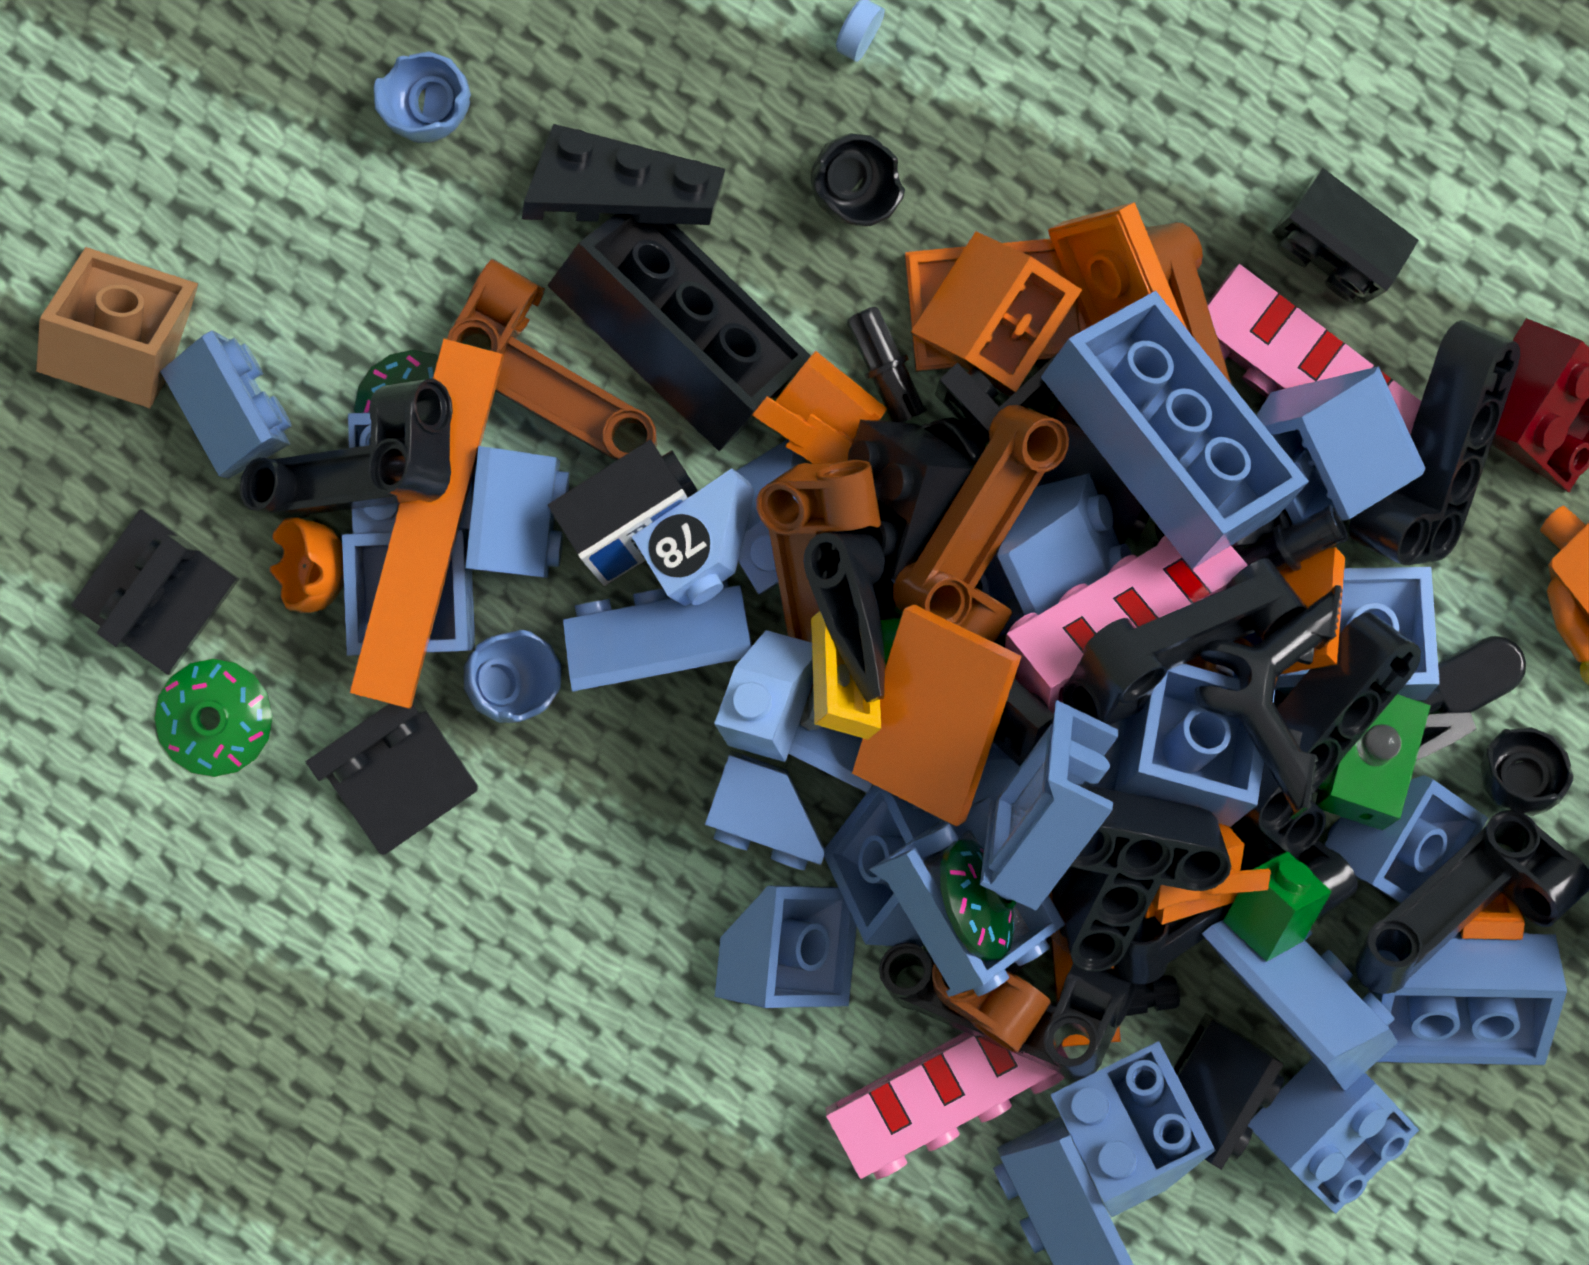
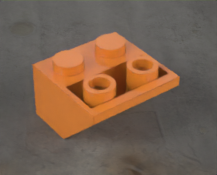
[910,231,1082,397]

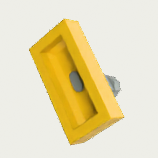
[800,611,881,740]

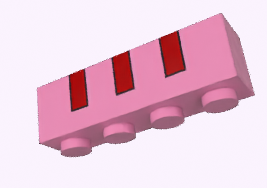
[1207,264,1421,434]
[1005,536,1248,714]
[826,1032,1068,1180]

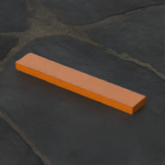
[350,338,504,708]

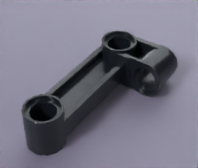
[240,379,453,519]
[1062,558,1307,725]
[1355,810,1589,994]
[1114,823,1358,984]
[879,943,1137,1080]

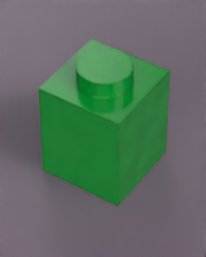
[1223,852,1332,962]

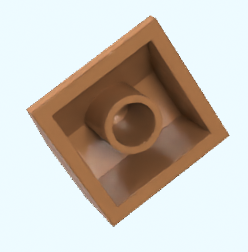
[36,247,198,408]

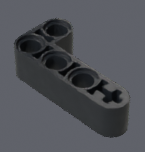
[1349,320,1520,565]
[1244,612,1421,855]

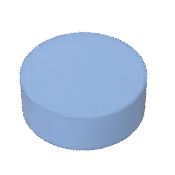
[836,0,885,62]

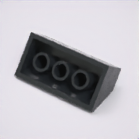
[547,214,811,452]

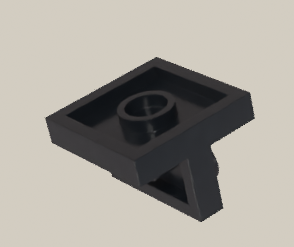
[71,509,240,675]

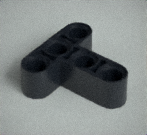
[1060,784,1232,972]

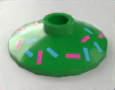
[154,659,273,777]

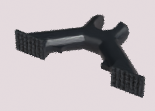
[1194,585,1343,819]

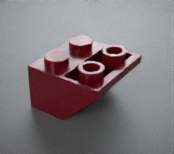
[1492,318,1589,492]

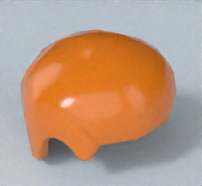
[270,518,344,613]

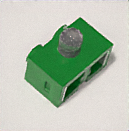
[1315,694,1431,831]

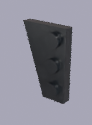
[522,124,726,225]

